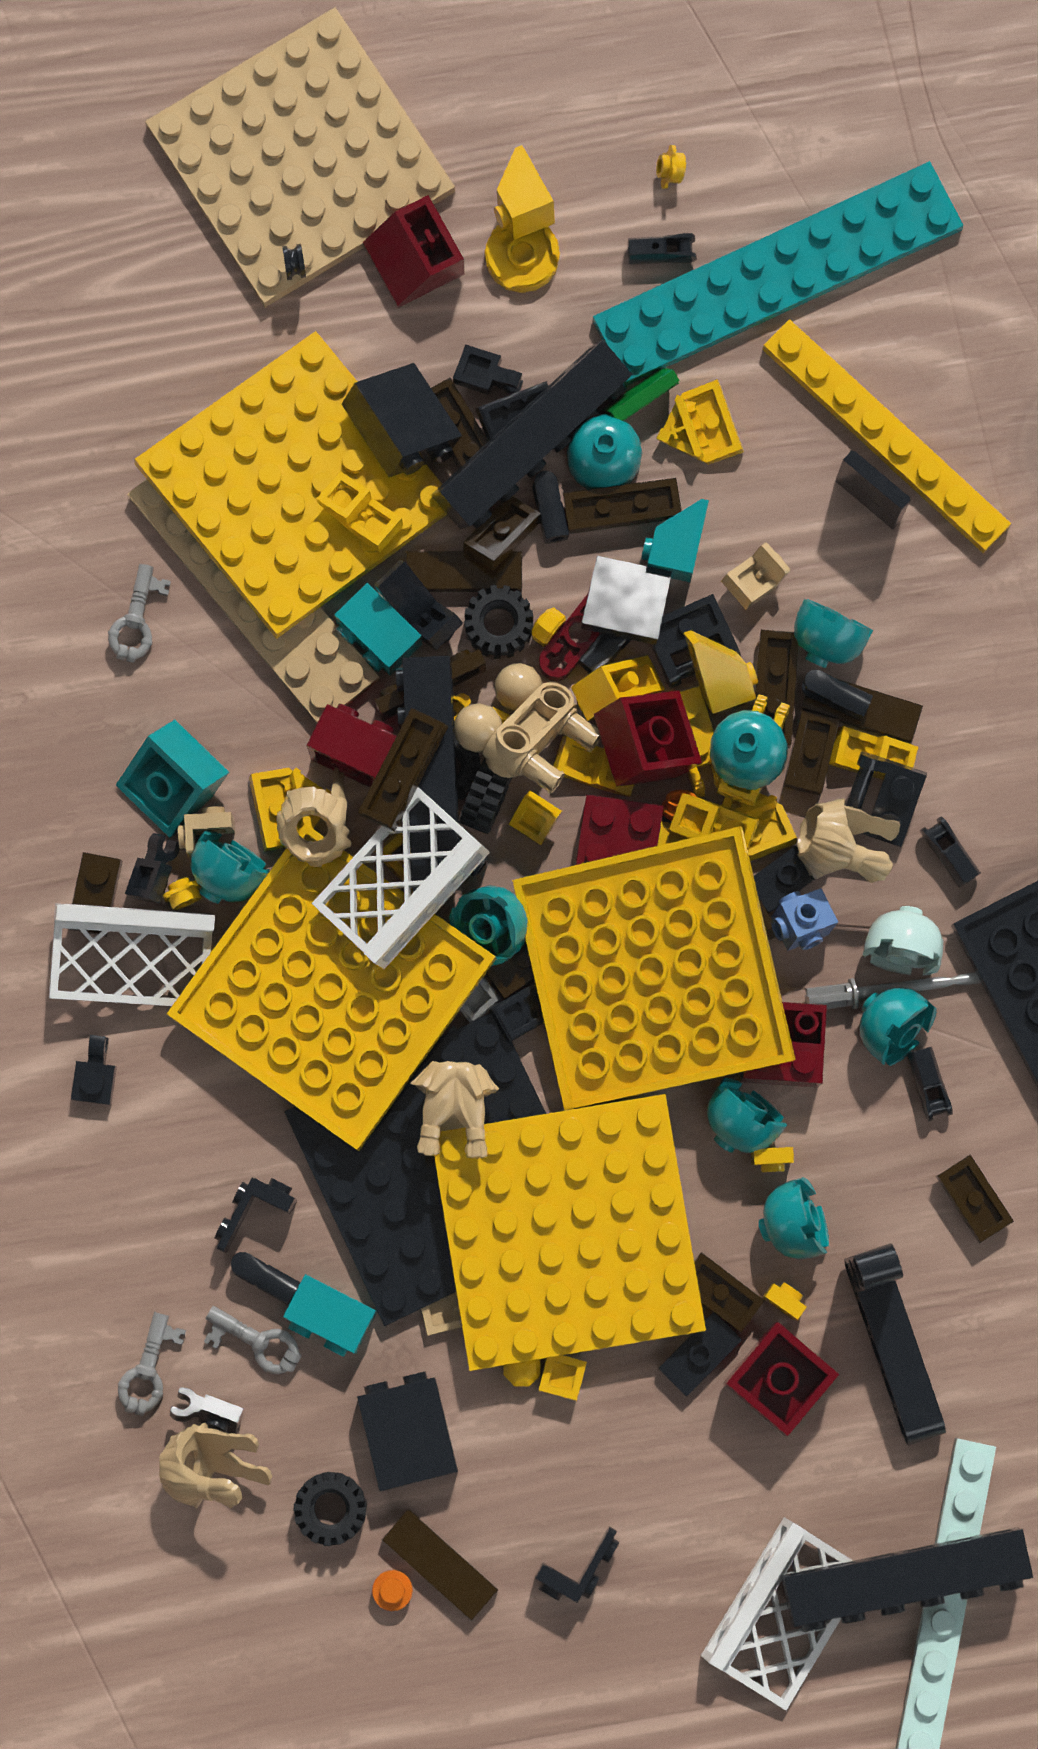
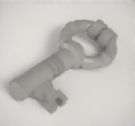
[108,564,171,663]
[204,1306,302,1374]
[118,1312,186,1416]

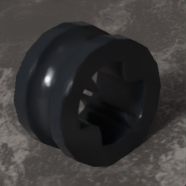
[282,243,306,280]

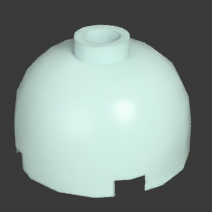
[863,906,943,975]

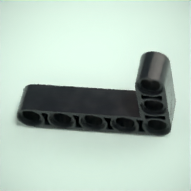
[844,1243,946,1446]

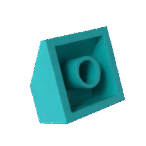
[116,719,230,838]

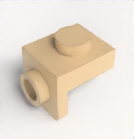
[721,543,790,610]
[178,806,235,859]

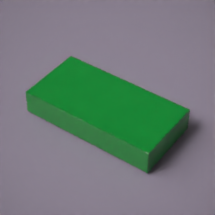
[601,368,680,421]

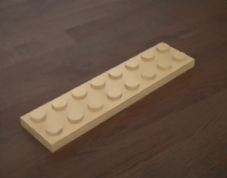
[127,479,380,724]

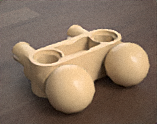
[454,663,601,794]

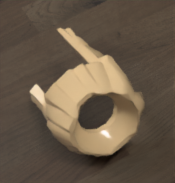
[277,767,351,868]
[796,798,900,883]
[411,1061,499,1159]
[159,1422,272,1509]

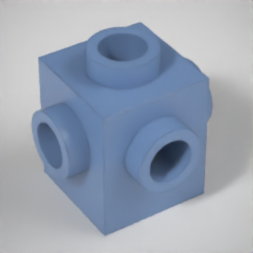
[771,888,838,951]

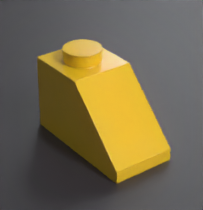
[494,145,555,240]
[684,630,758,714]
[571,656,665,721]

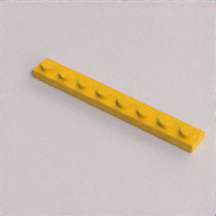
[762,319,1011,554]

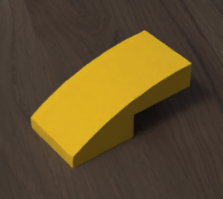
[316,471,404,553]
[829,726,918,779]
[553,736,634,797]
[669,793,760,850]

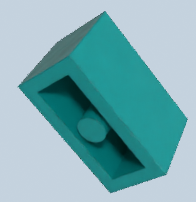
[334,583,423,676]
[283,1274,377,1357]

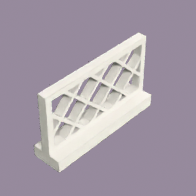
[311,787,490,969]
[49,903,215,1006]
[701,1517,853,1710]

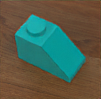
[641,499,709,583]

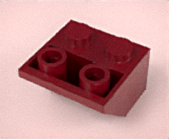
[363,195,465,308]
[740,1002,827,1088]

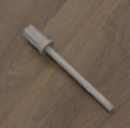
[805,972,981,1009]

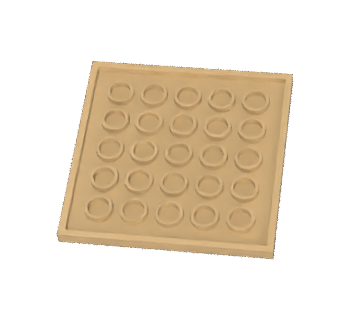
[145,7,455,308]

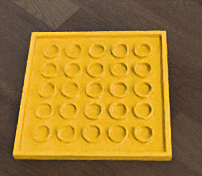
[134,331,447,639]
[167,823,496,1151]
[512,827,795,1110]
[434,1094,706,1371]

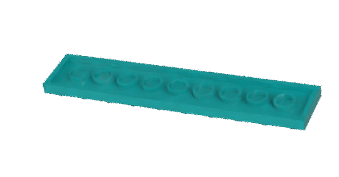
[593,161,964,386]

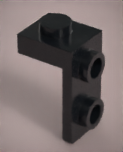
[375,560,463,650]
[214,1177,297,1253]
[535,1526,619,1603]

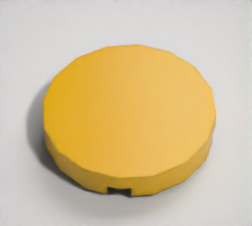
[485,225,560,293]

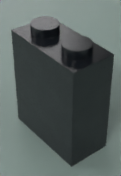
[341,363,462,478]
[357,1371,458,1491]

